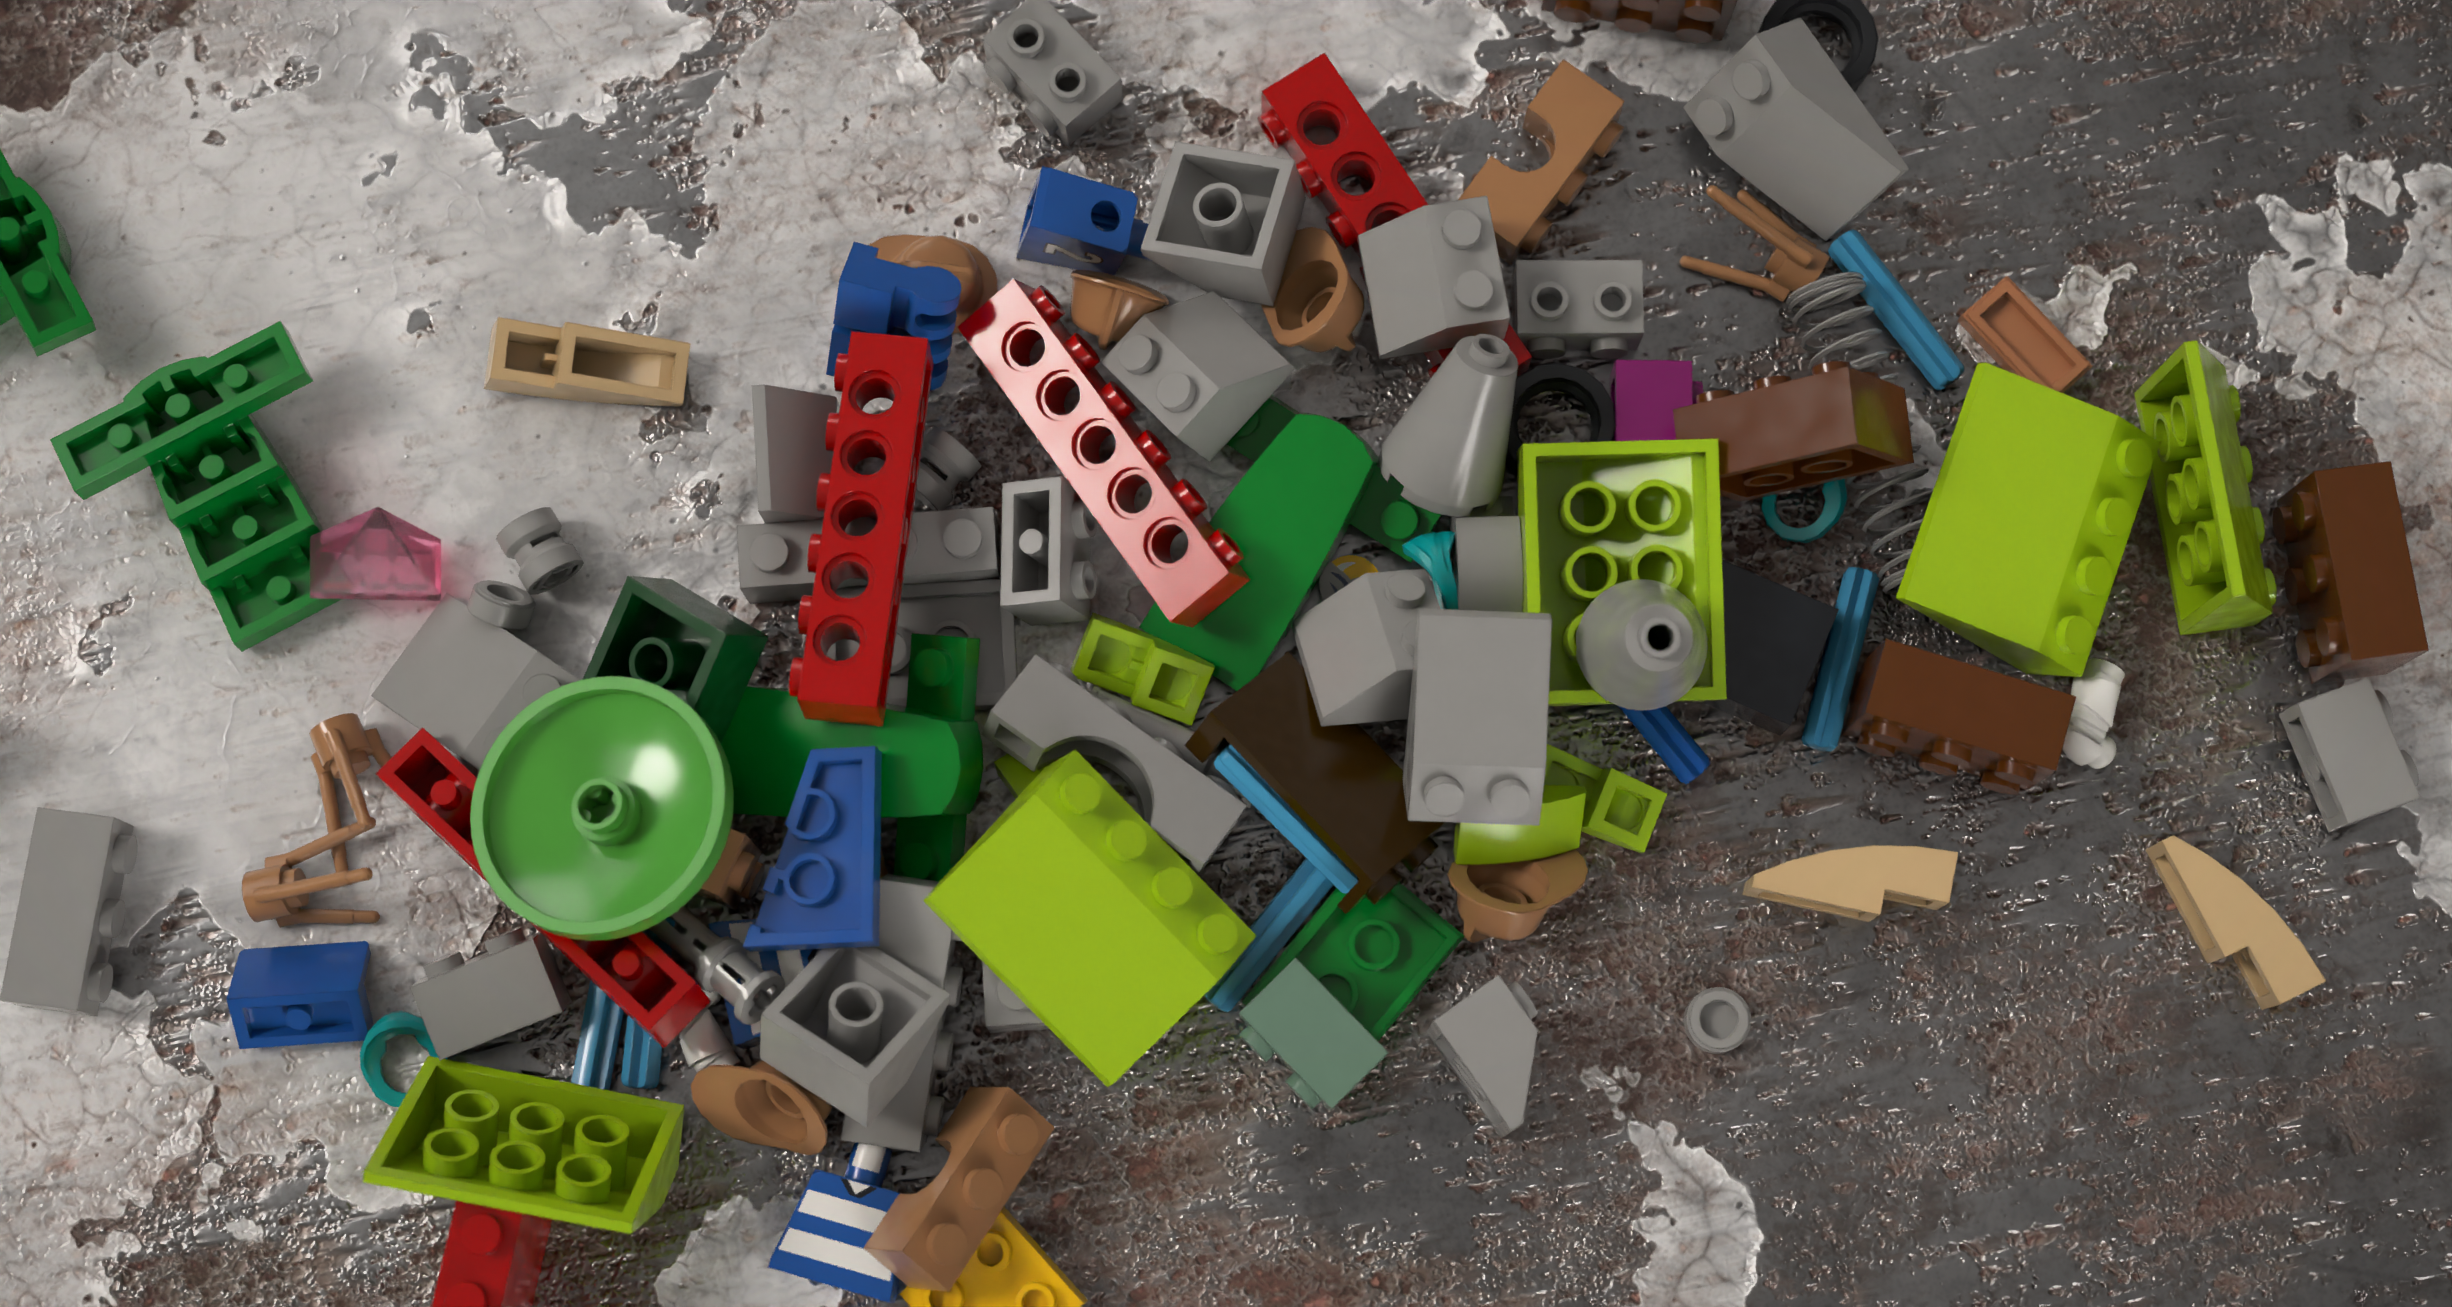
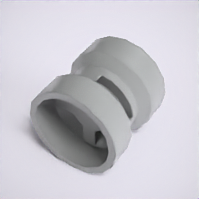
[915,426,981,511]
[496,507,584,595]

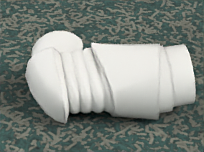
[2062,658,2125,769]
[679,977,741,1072]

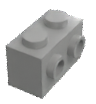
[983,0,1123,147]
[1511,260,1644,359]
[1000,476,1098,626]
[2279,677,2420,832]
[410,927,572,1060]

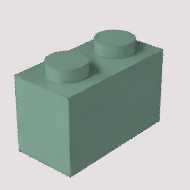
[1239,958,1389,1111]

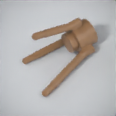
[1680,185,1830,302]
[309,713,392,873]
[242,817,380,927]

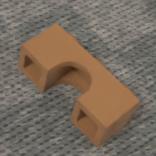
[1458,59,1625,265]
[863,1087,1055,1292]

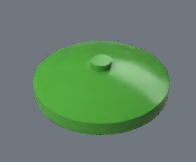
[470,676,734,941]

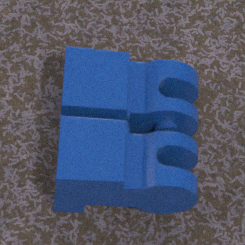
[826,242,961,391]

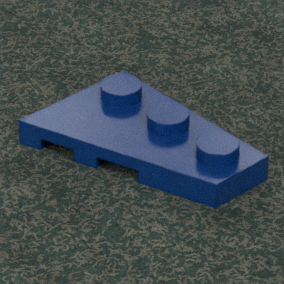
[743,746,882,952]

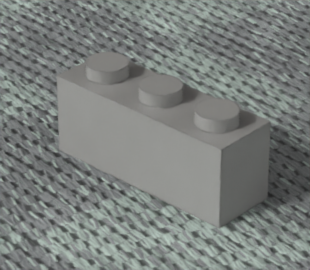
[0,807,138,1016]

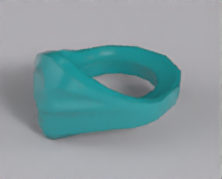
[1761,479,1848,543]
[1402,531,1458,610]
[360,1011,448,1107]

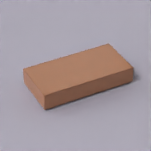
[1957,276,2093,393]

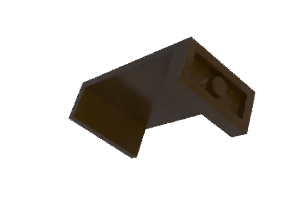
[1185,652,1445,914]

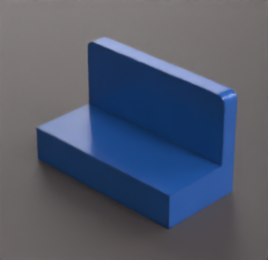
[226,941,374,1049]

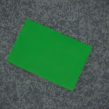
[1241,882,1465,1041]

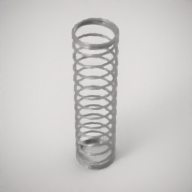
[1786,272,1933,594]

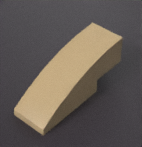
[484,317,690,406]
[2145,835,2326,1010]
[1743,845,1958,922]

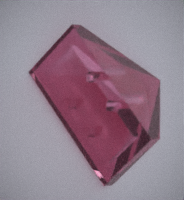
[310,507,441,601]

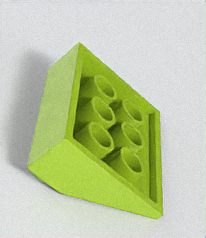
[2134,340,2277,635]
[1896,362,2161,677]
[1517,439,1727,706]
[923,749,1257,1087]
[363,1056,684,1234]

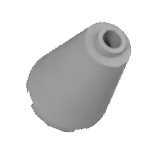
[1378,334,1518,517]
[1576,579,1707,710]

